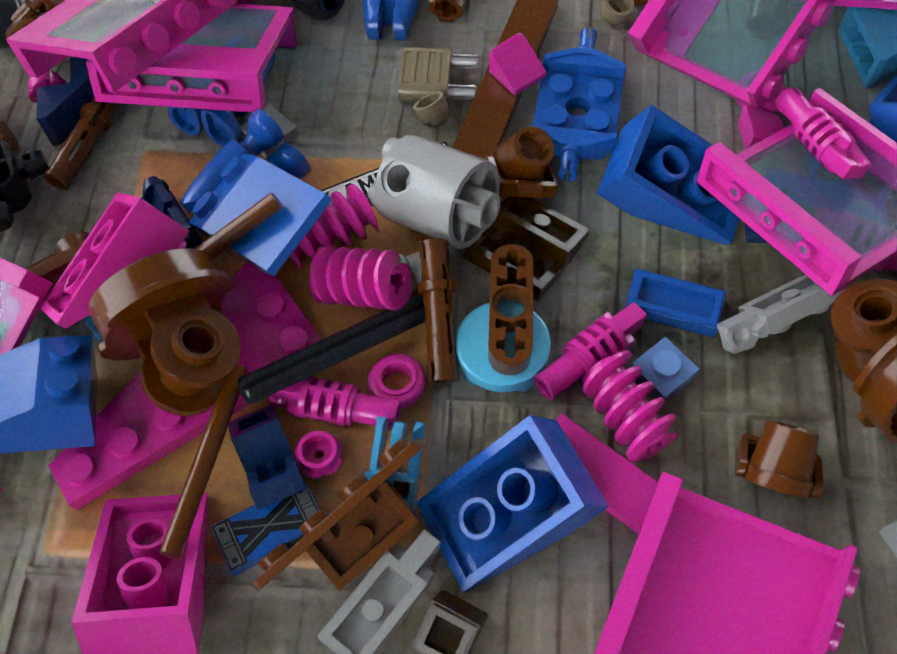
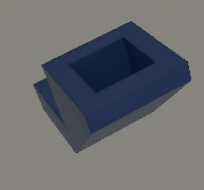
[36,56,101,146]
[228,404,306,509]

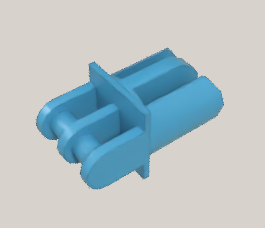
[364,416,426,511]

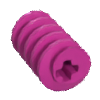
[290,184,379,270]
[309,246,413,311]
[582,350,679,463]

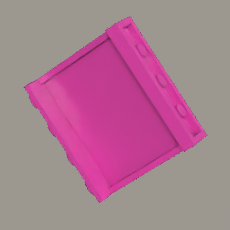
[594,471,860,654]

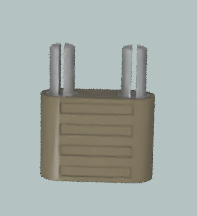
[399,47,479,103]

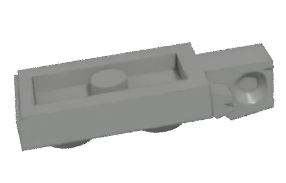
[717,274,847,354]
[317,529,441,654]

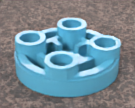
[456,301,551,392]

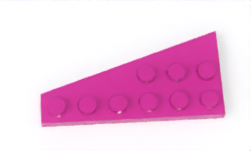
[48,263,321,511]

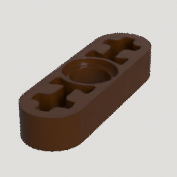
[488,244,533,375]

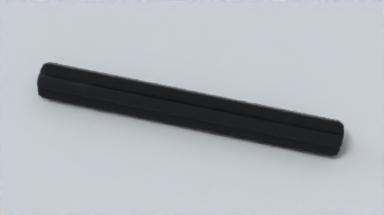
[237,295,425,404]

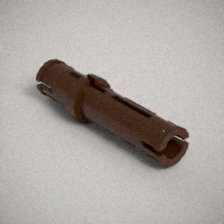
[43,97,120,190]
[418,238,460,383]

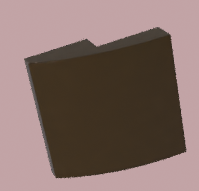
[463,197,590,302]

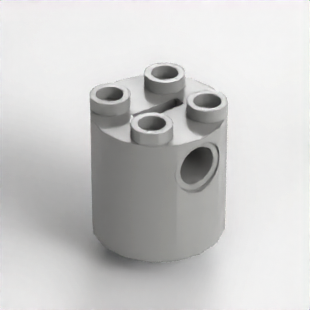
[367,135,500,249]

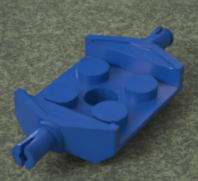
[532,28,626,182]

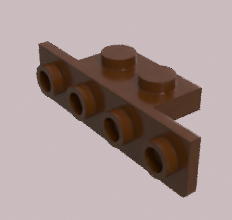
[252,437,426,592]

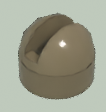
[600,0,634,25]
[413,91,450,127]

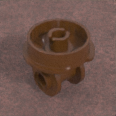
[88,248,241,416]
[831,279,897,443]

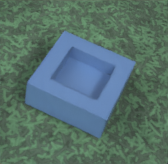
[630,337,700,402]

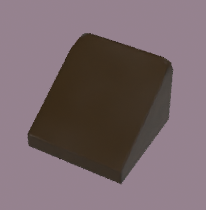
[411,590,488,654]

